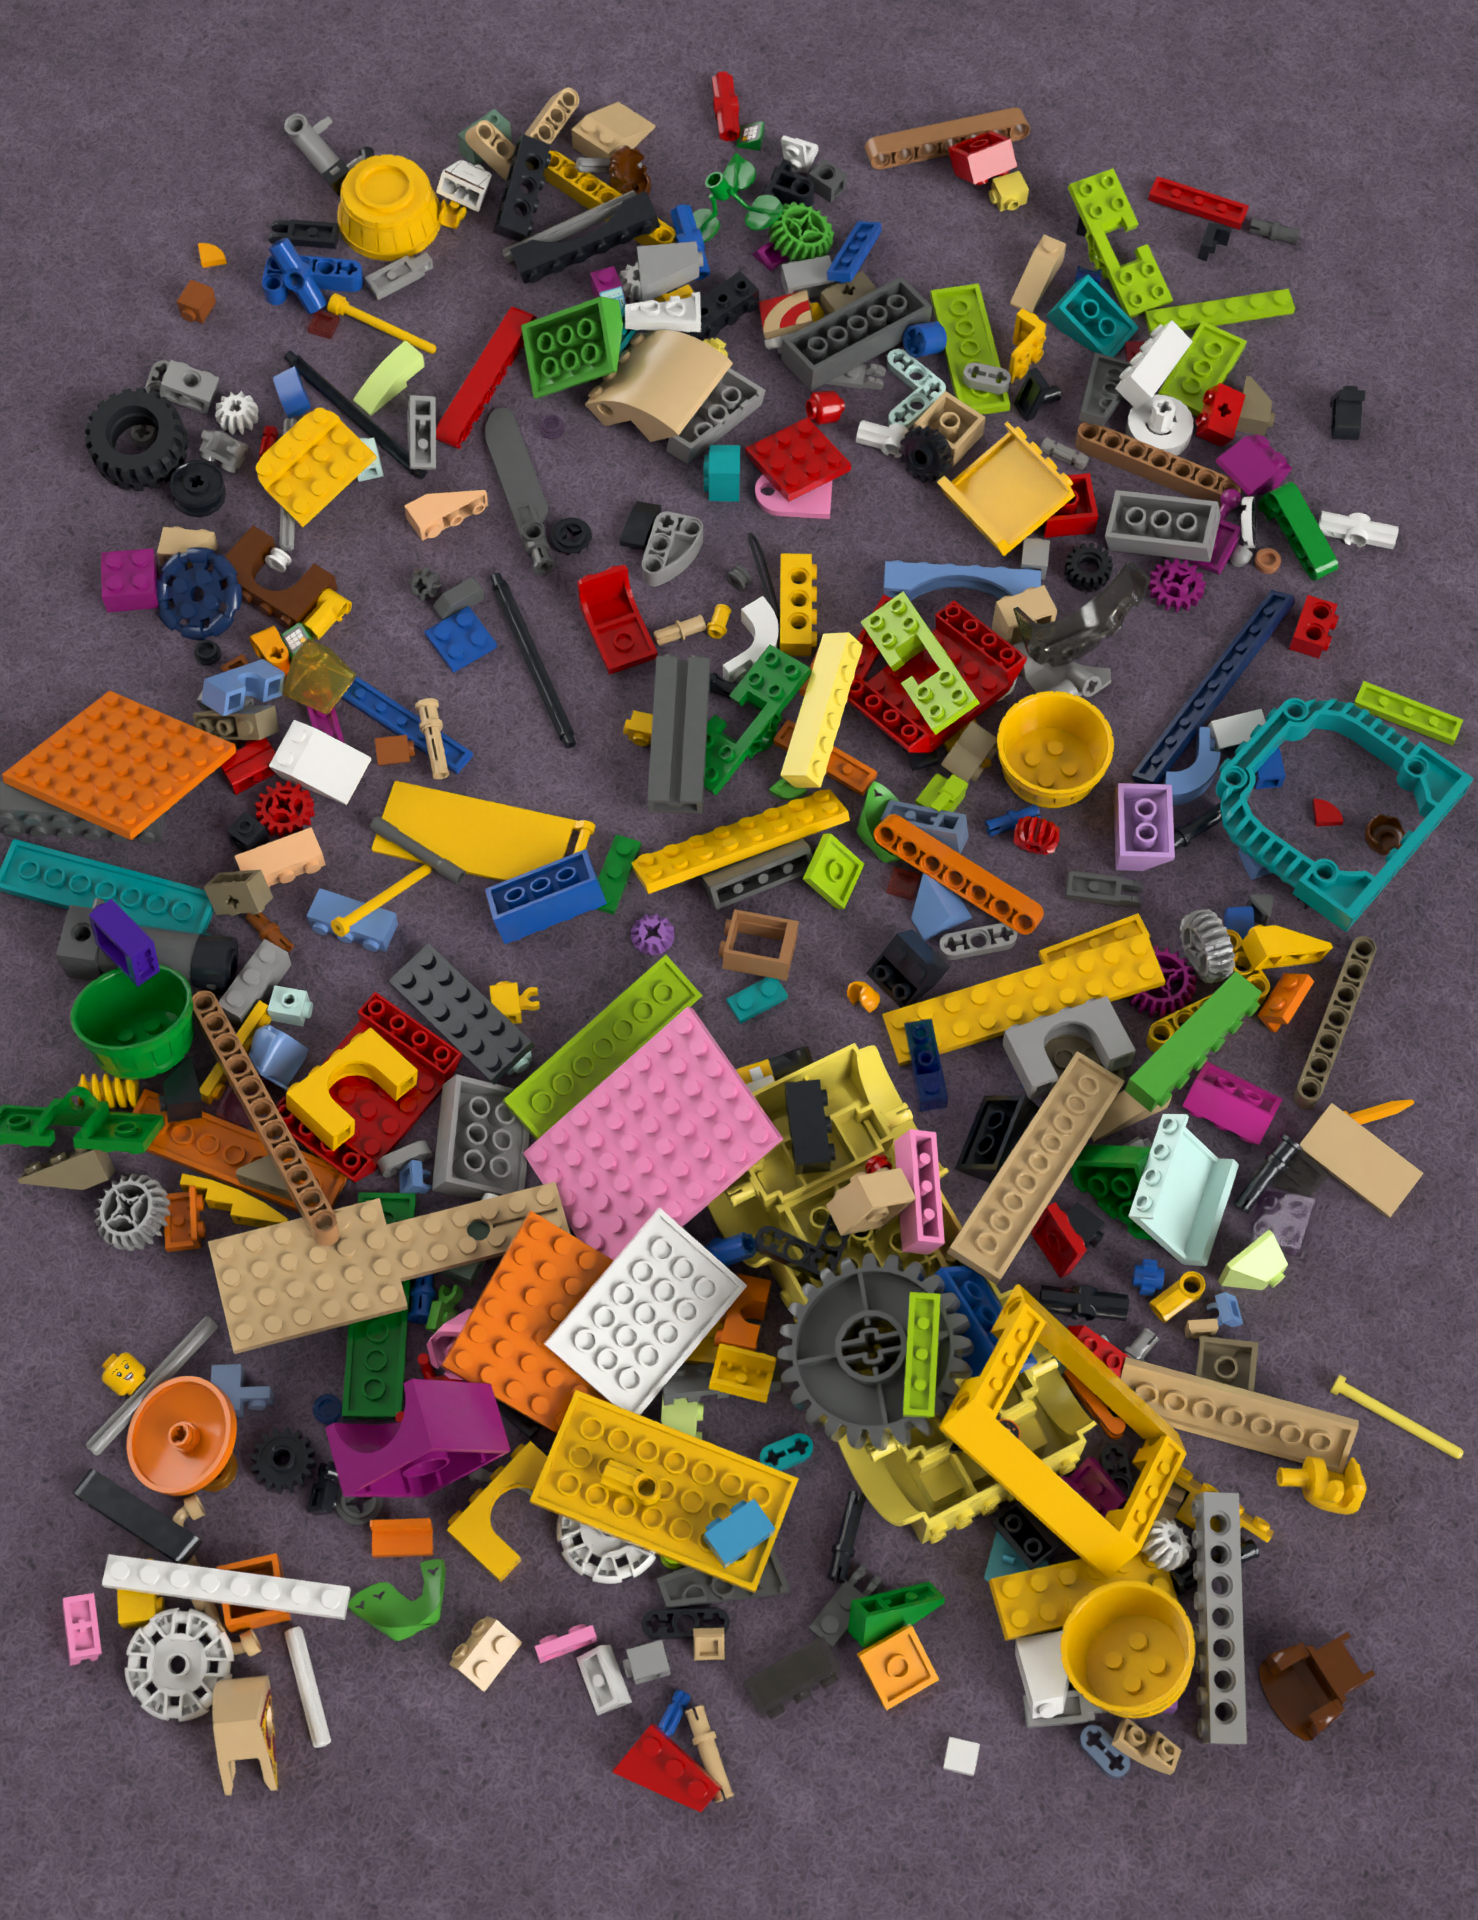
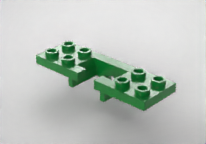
[704,644,812,796]
[0,1086,164,1154]

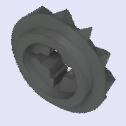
[336,1487,383,1526]

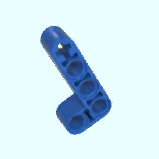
[262,255,364,305]

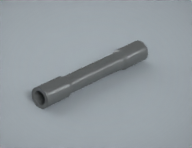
[370,816,466,885]

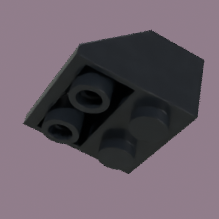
[866,929,950,1008]
[991,1501,1067,1570]

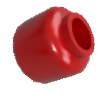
[805,390,845,425]

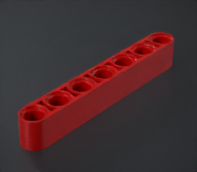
[436,306,537,449]

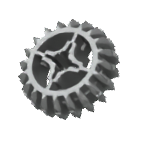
[1180,909,1235,983]
[94,1173,172,1251]

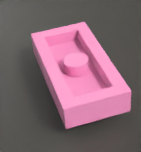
[535,1624,598,1663]

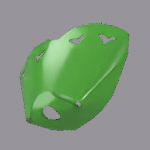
[856,782,903,863]
[347,1559,446,1641]

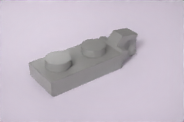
[365,252,433,300]
[1023,1690,1109,1728]

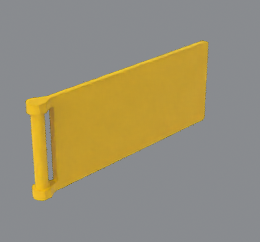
[371,781,595,882]

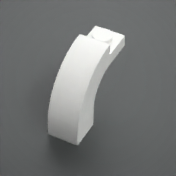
[723,596,779,682]

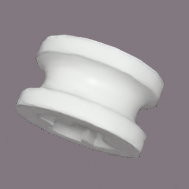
[265,547,292,573]

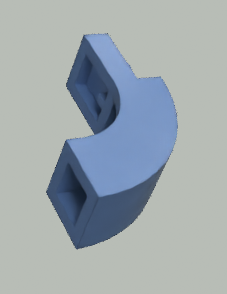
[1163,727,1221,806]

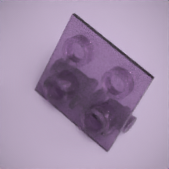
[1246,1190,1316,1256]

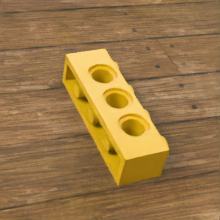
[780,554,817,656]

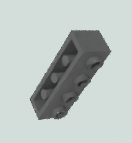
[700,838,813,910]

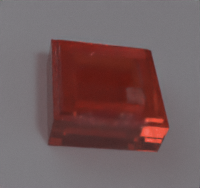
[307,310,340,339]
[886,867,920,900]

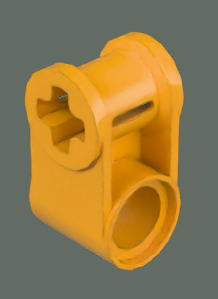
[249,625,291,676]

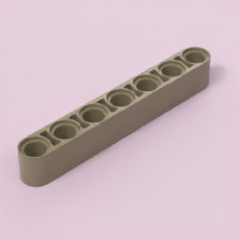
[1293,936,1377,1110]

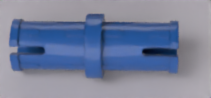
[984,804,1041,837]

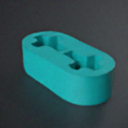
[759,1433,813,1471]

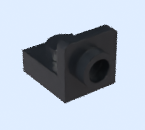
[1197,222,1232,261]

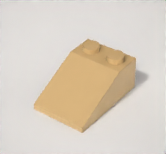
[571,102,655,158]

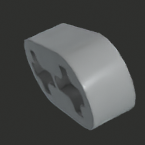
[963,363,1011,394]
[377,1140,432,1177]

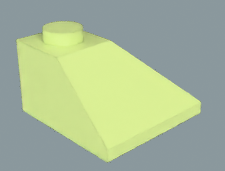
[1218,1230,1288,1290]

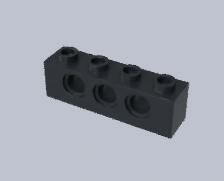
[493,134,551,242]

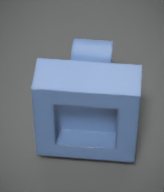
[399,1160,432,1194]
[1206,1292,1243,1327]

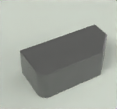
[433,577,485,621]

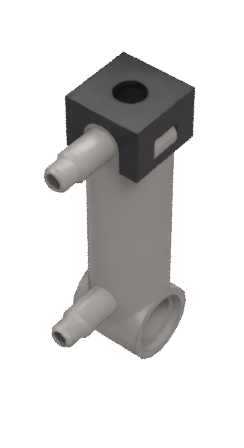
[284,114,365,196]

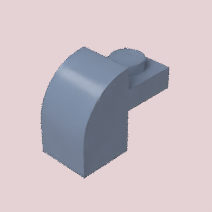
[211,1364,274,1417]

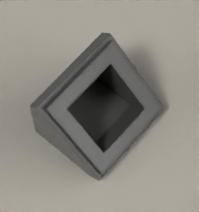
[1246,894,1274,926]

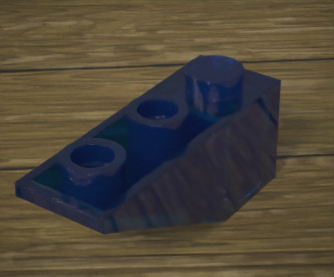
[904,1019,948,1112]

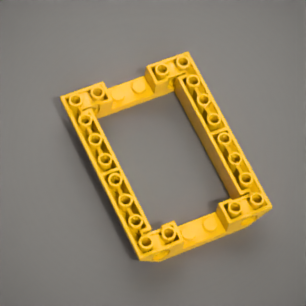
[939,1284,1187,1579]

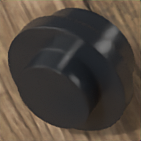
[194,640,221,666]

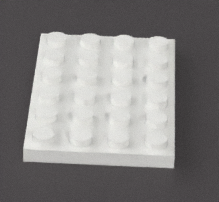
[544,1208,747,1415]

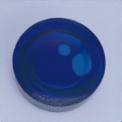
[312,1394,343,1425]

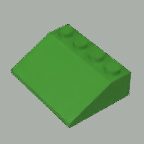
[521,296,623,399]

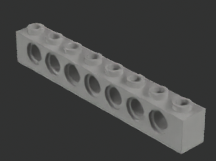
[1191,1492,1247,1745]

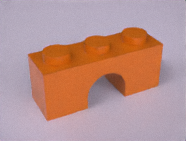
[714,1273,771,1352]

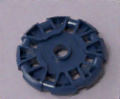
[156,547,242,641]

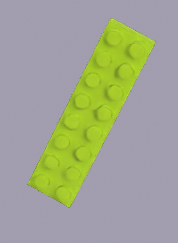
[502,955,702,1140]

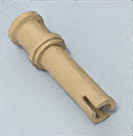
[415,698,450,779]

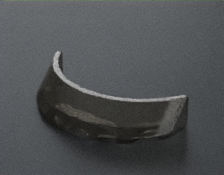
[1013,561,1150,667]

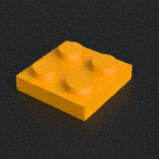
[857,1624,939,1710]

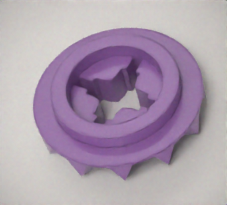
[631,913,675,955]

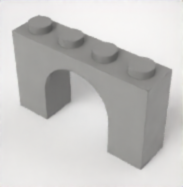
[1002,996,1136,1100]

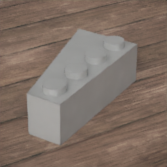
[666,368,766,464]

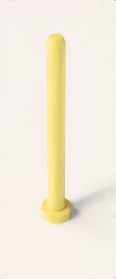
[1330,1375,1464,1459]

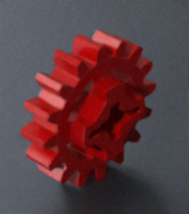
[255,781,315,838]

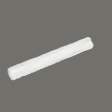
[285,1627,331,1748]

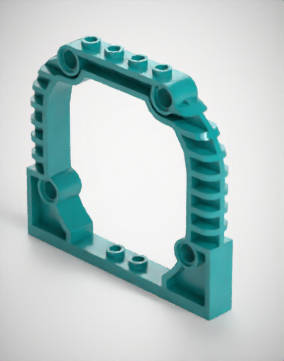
[1215,698,1474,932]

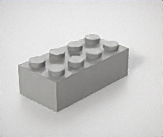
[1105,490,1221,562]

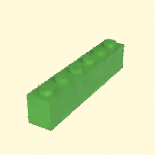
[1125,971,1262,1112]

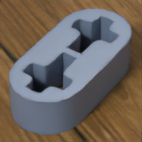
[1079,1725,1130,1779]

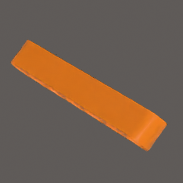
[874,814,1044,935]

